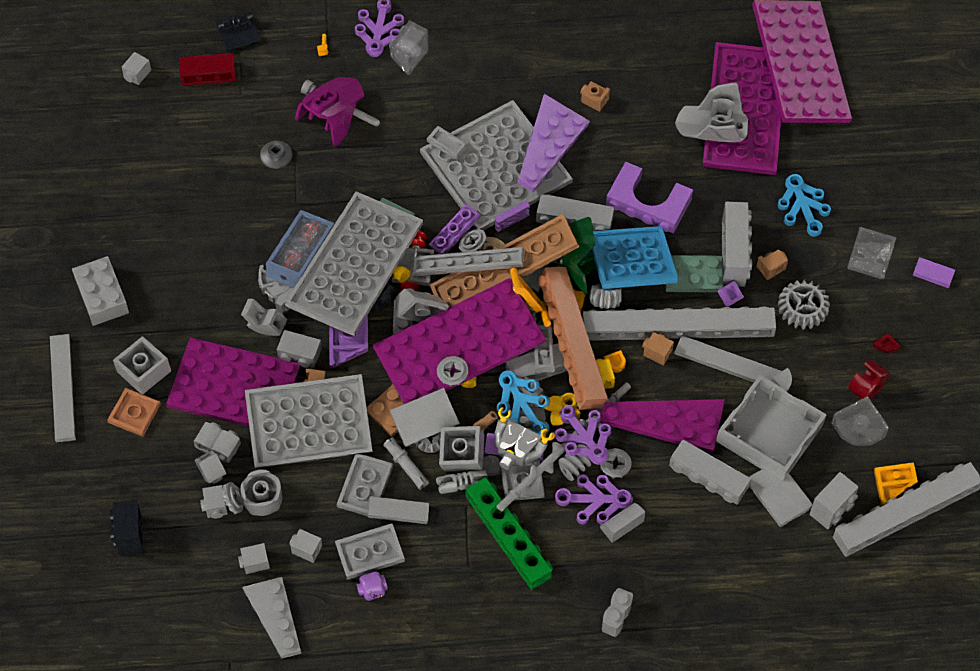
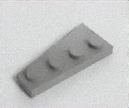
[242,577,301,659]

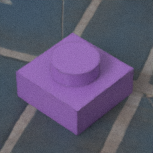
[717,281,744,307]

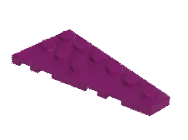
[599,399,725,454]

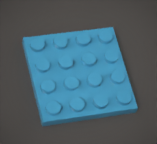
[591,226,678,289]

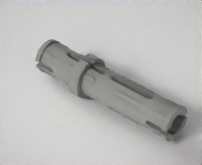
[384,437,429,490]

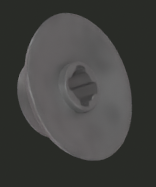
[260,141,293,169]

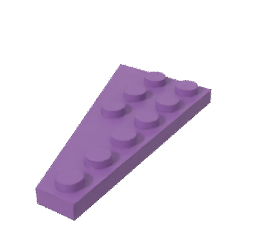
[518,94,590,192]

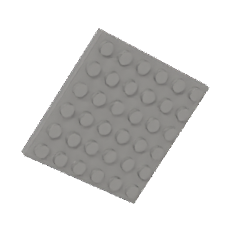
[420,100,573,231]

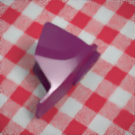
[295,77,364,146]

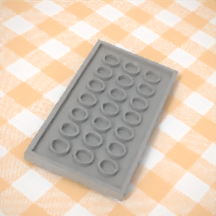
[285,192,423,336]

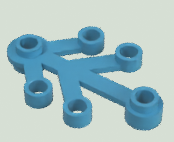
[778,174,831,237]
[497,370,550,435]

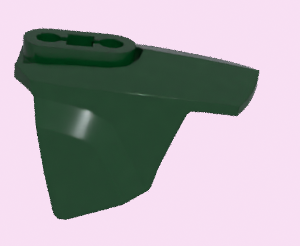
[556,217,597,295]

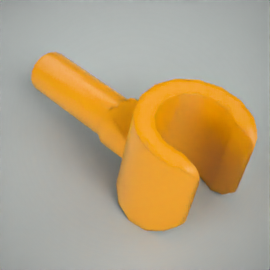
[317,34,328,56]

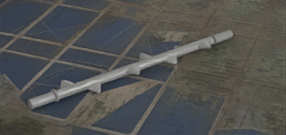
[497,383,631,511]

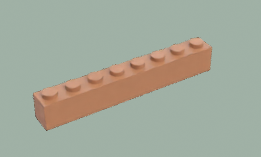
[538,267,608,410]

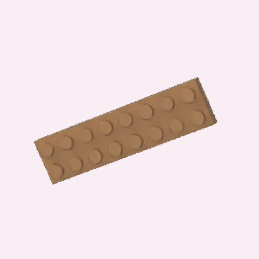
[430,214,579,307]

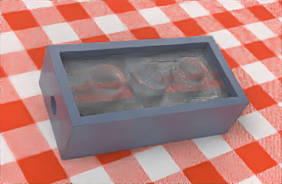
[266,210,335,288]

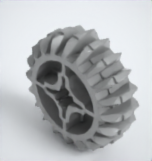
[778,279,830,330]

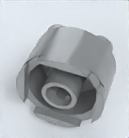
[241,470,283,516]

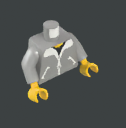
[495,407,555,470]

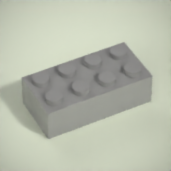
[722,202,752,287]

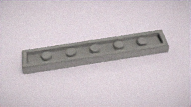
[412,247,525,276]
[50,334,76,442]
[675,335,782,382]

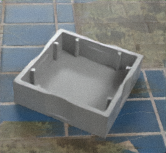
[716,375,826,480]

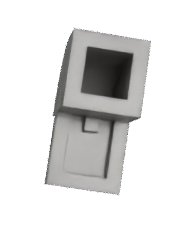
[241,299,287,336]

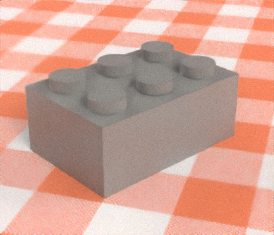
[72,256,129,326]

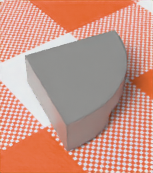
[772,368,792,392]

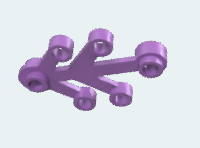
[355,0,404,57]
[555,406,611,465]
[555,474,633,525]

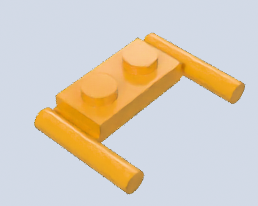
[510,268,551,327]

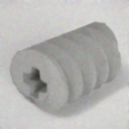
[558,443,601,481]

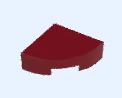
[873,333,901,353]

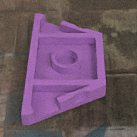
[329,314,368,368]

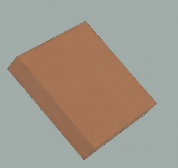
[107,388,161,437]

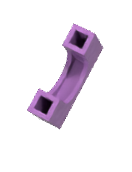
[606,162,693,234]

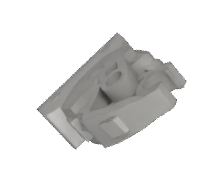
[258,265,294,315]

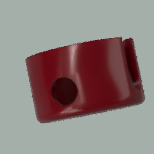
[848,359,890,403]

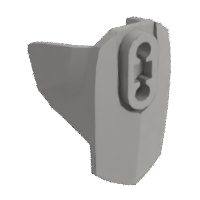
[675,83,748,142]

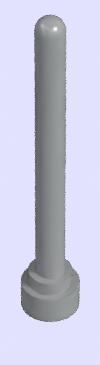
[301,80,380,126]

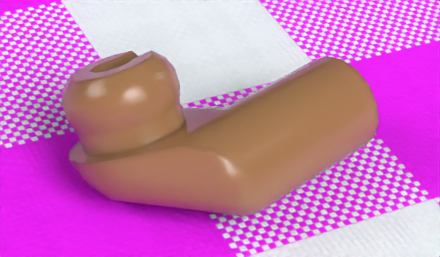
[473,411,498,432]

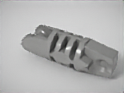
[436,470,488,494]

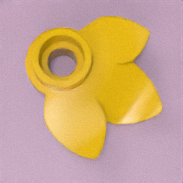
[543,393,580,426]

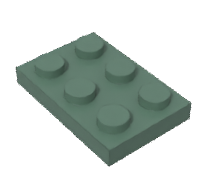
[666,255,723,292]

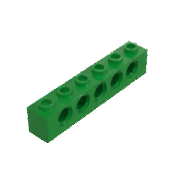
[466,477,553,590]

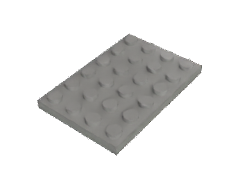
[245,374,372,468]

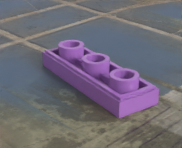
[429,204,481,254]

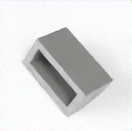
[600,503,645,543]

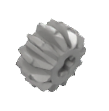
[590,283,622,309]

